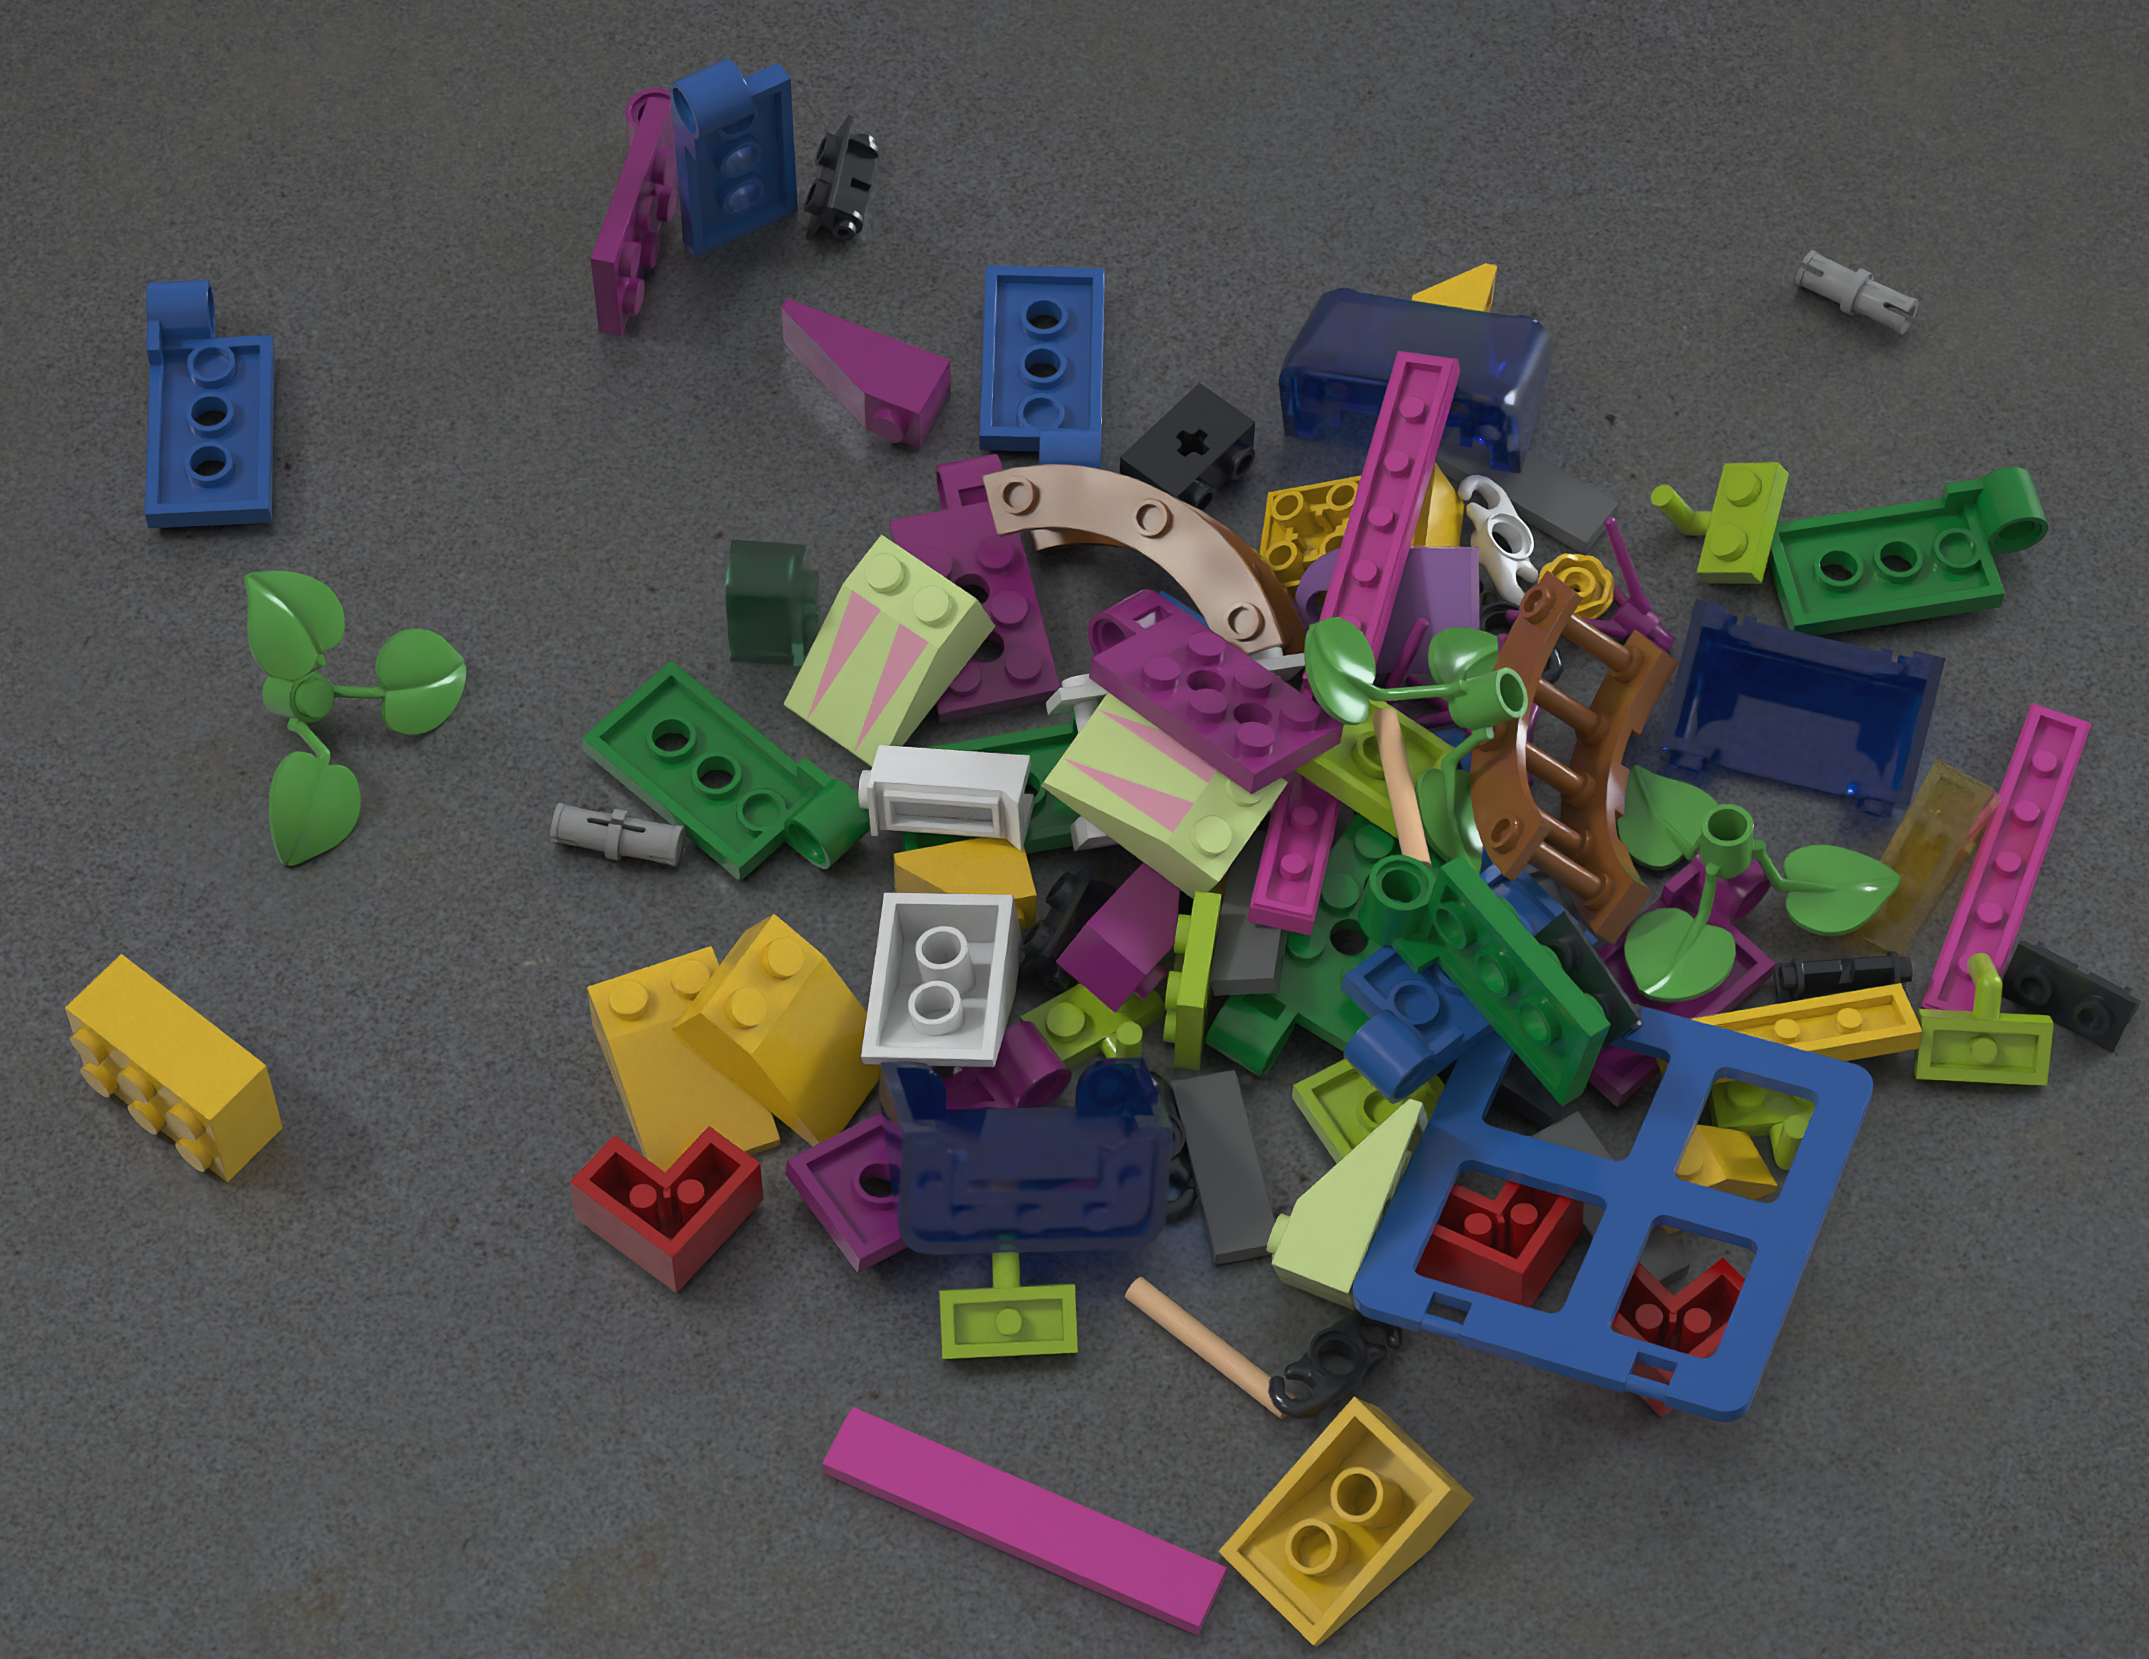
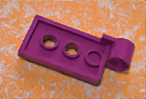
[590,88,677,336]
[889,454,1061,724]
[1088,589,1344,794]
[1588,852,1776,1108]
[785,1021,1072,1273]

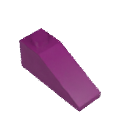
[781,298,951,449]
[1056,862,1180,1013]

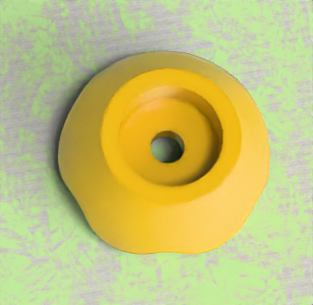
[1538,553,1614,619]

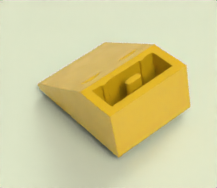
[1259,462,1465,606]

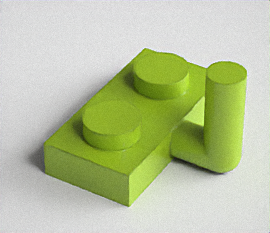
[1651,462,1789,584]
[1913,953,2054,1086]
[1020,983,1165,1077]
[1707,1080,1816,1170]
[939,1237,1078,1359]

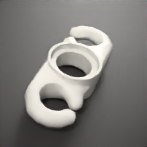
[1457,475,1538,606]

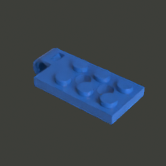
[670,58,798,258]
[979,265,1105,469]
[145,280,275,528]
[1341,864,1598,1104]

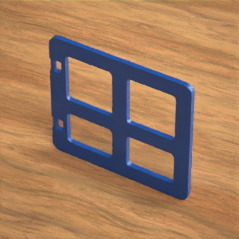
[1353,1004,1873,1422]

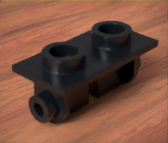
[804,115,880,240]
[1017,859,1116,993]
[1534,910,1644,1053]
[2002,940,2141,1052]
[1773,951,1913,1004]

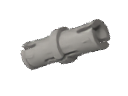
[1795,250,1919,335]
[550,803,685,867]

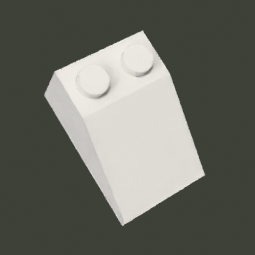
[861,893,1022,1067]

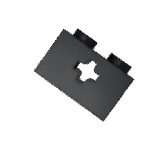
[1119,383,1256,512]

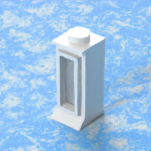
[858,745,1034,852]

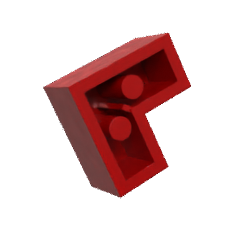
[570,1126,764,1294]
[1415,1181,1584,1308]
[1611,1257,1745,1418]

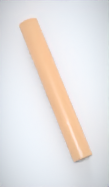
[1372,708,1432,871]
[1125,1277,1298,1419]

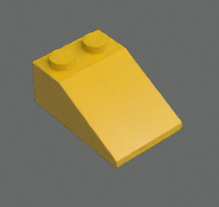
[673,914,889,1146]
[587,946,781,1172]
[1218,1397,1475,1647]

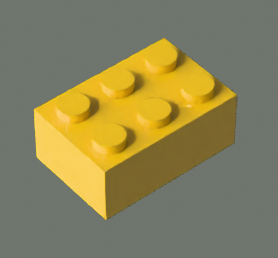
[65,954,283,1182]

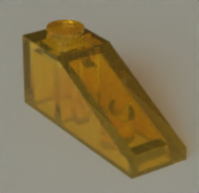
[1851,759,2001,957]

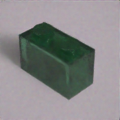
[725,540,821,666]

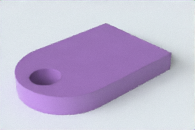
[1295,546,1480,674]

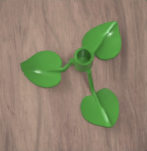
[244,570,466,866]
[1304,617,1528,875]
[1617,765,1900,1002]

